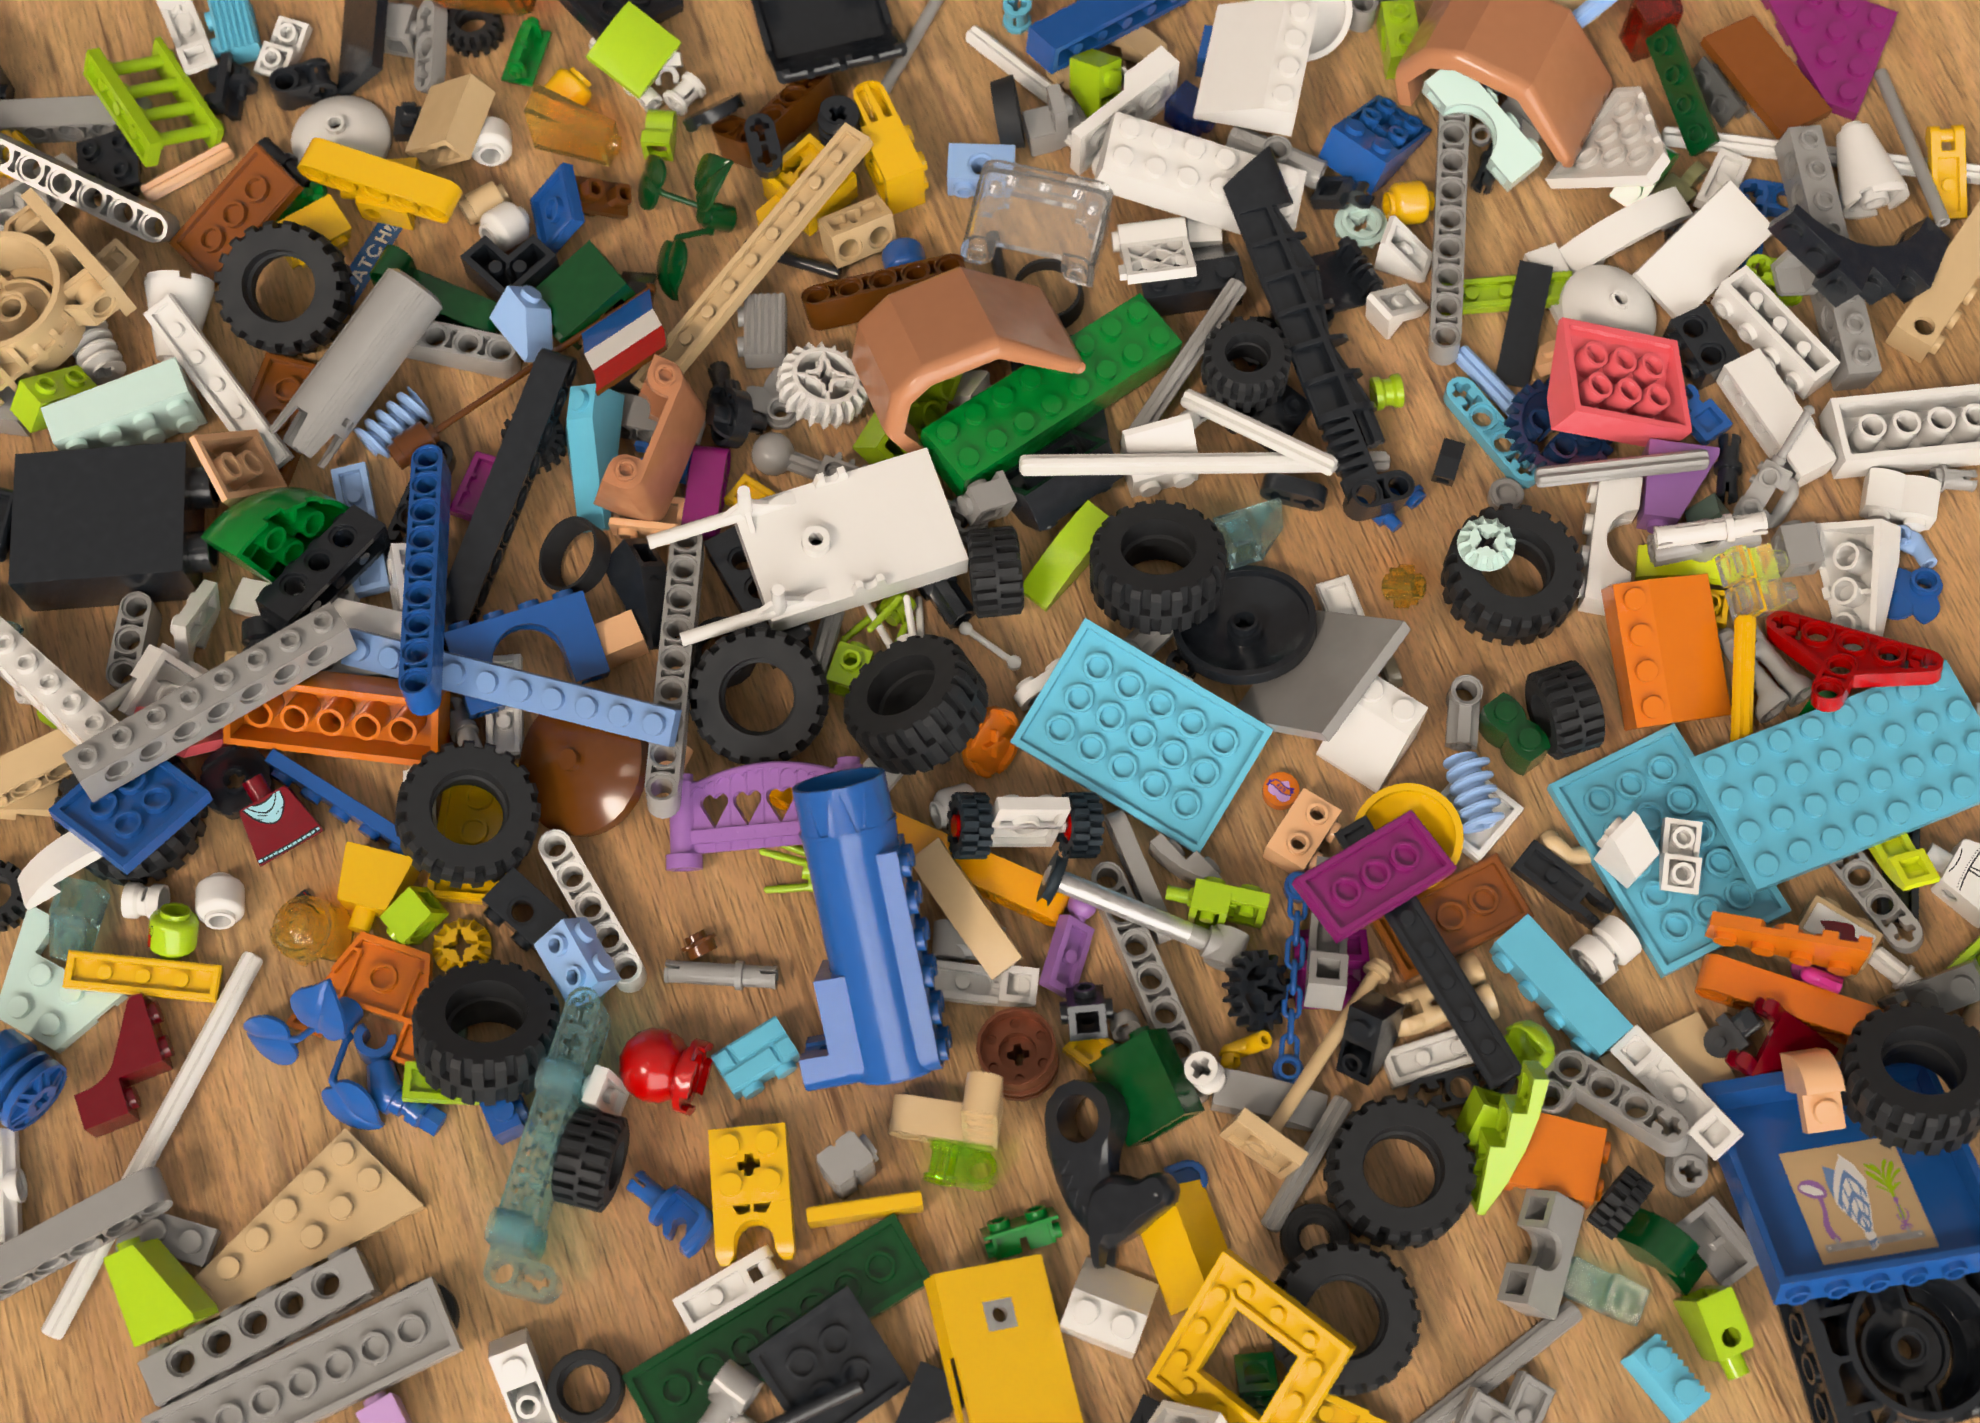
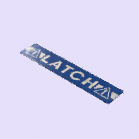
[345,223,403,318]

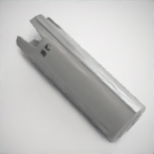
[268,268,443,470]

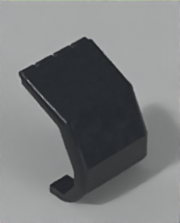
[751,0,907,84]

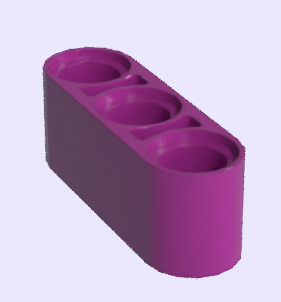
[681,445,731,541]

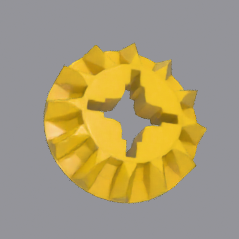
[431,918,492,973]

